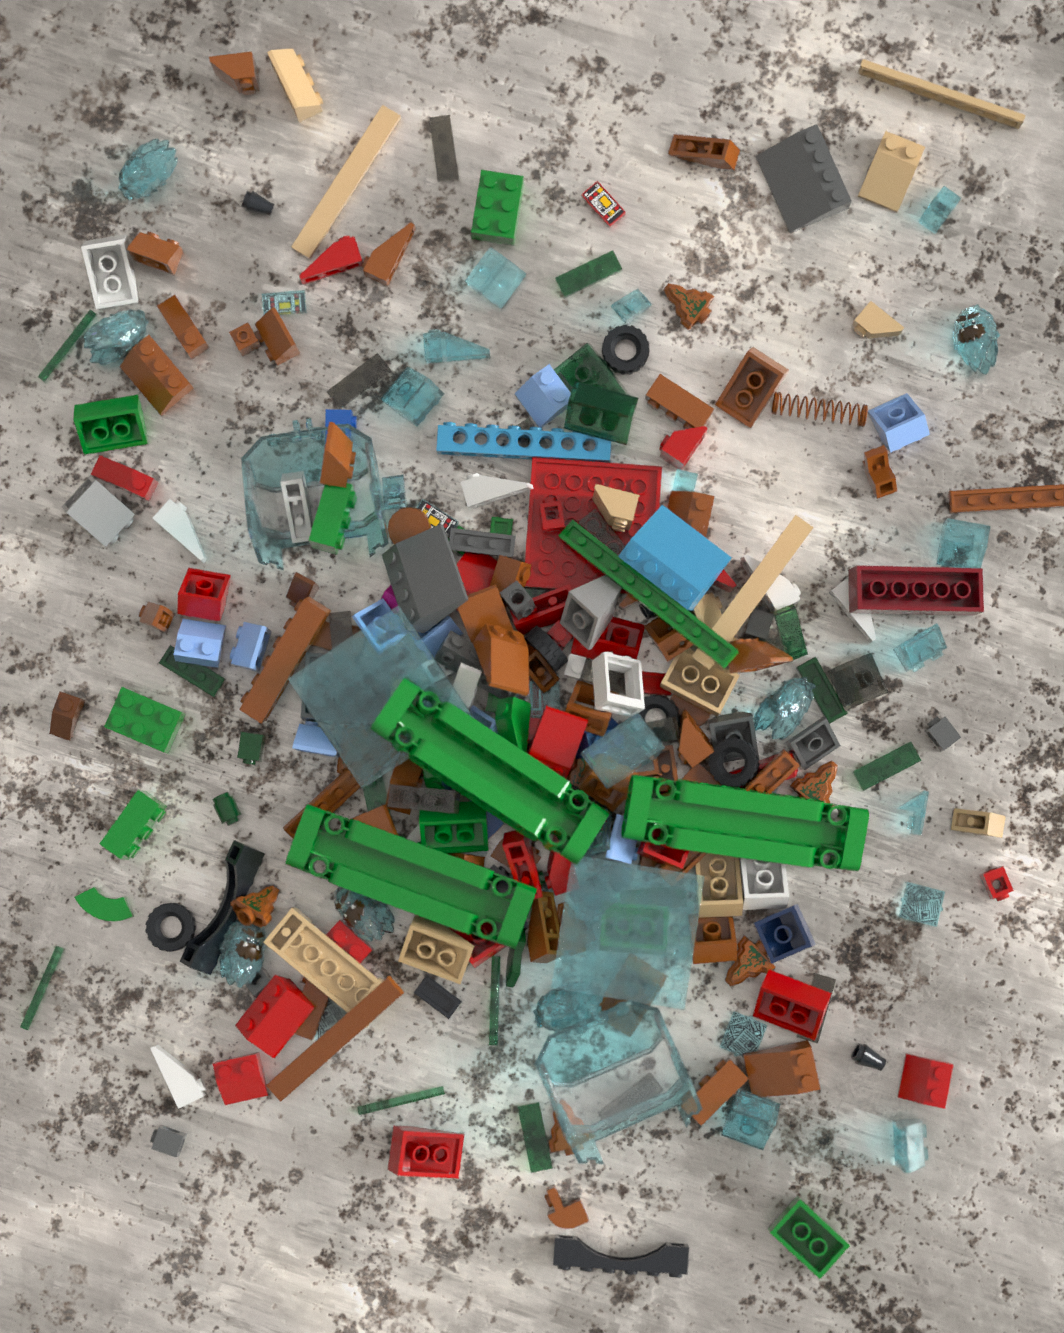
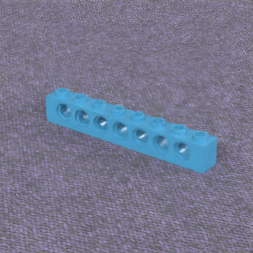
[436,422,611,463]

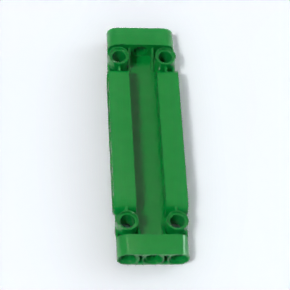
[370,677,610,866]
[621,774,869,872]
[285,804,537,949]

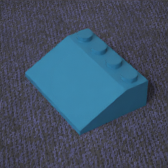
[618,505,732,611]

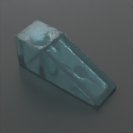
[423,329,490,364]

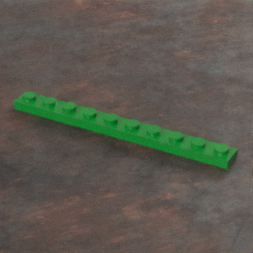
[558,520,739,669]

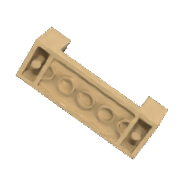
[264,907,384,1028]

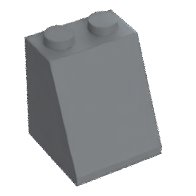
[62,475,135,547]
[560,575,622,650]

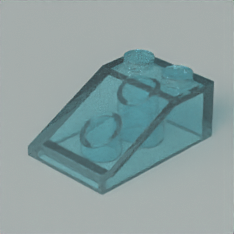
[581,713,665,789]
[892,1119,928,1173]

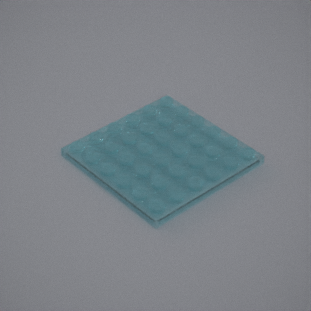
[288,605,473,789]
[551,857,705,1010]

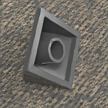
[785,716,841,770]

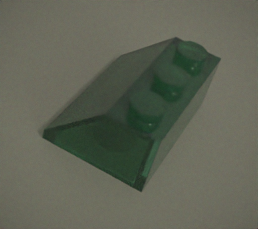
[554,343,631,421]
[564,381,639,445]

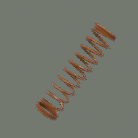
[772,391,868,427]

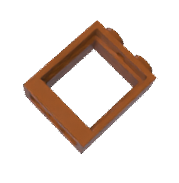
[644,604,693,662]
[565,680,619,737]

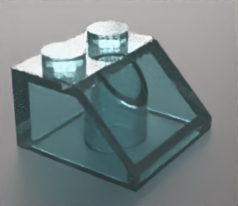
[381,366,444,427]
[936,518,991,568]
[893,623,947,672]
[721,1089,780,1150]

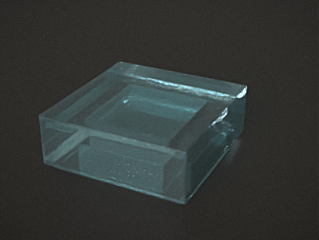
[672,469,698,492]

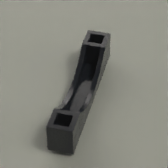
[180,840,265,975]
[553,1235,689,1278]

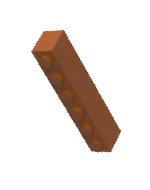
[239,597,332,724]

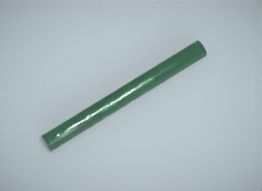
[38,309,97,382]
[20,945,64,1030]
[489,956,500,1045]
[357,1086,445,1115]

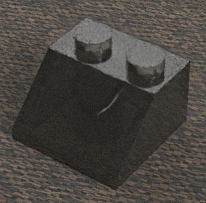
[828,653,889,711]

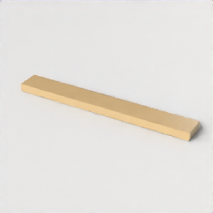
[858,59,1026,129]
[291,105,401,260]
[691,515,814,670]

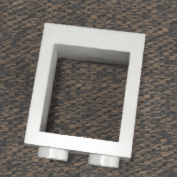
[592,652,645,717]

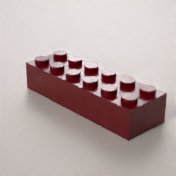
[848,565,984,616]

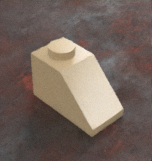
[852,301,904,339]
[951,808,1006,838]

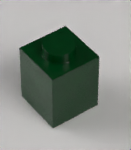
[237,732,265,765]

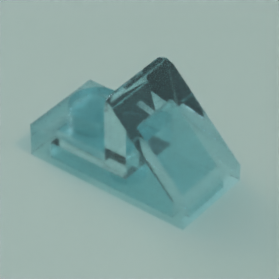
[918,186,961,234]
[610,289,652,326]
[382,475,408,511]
[897,791,929,835]

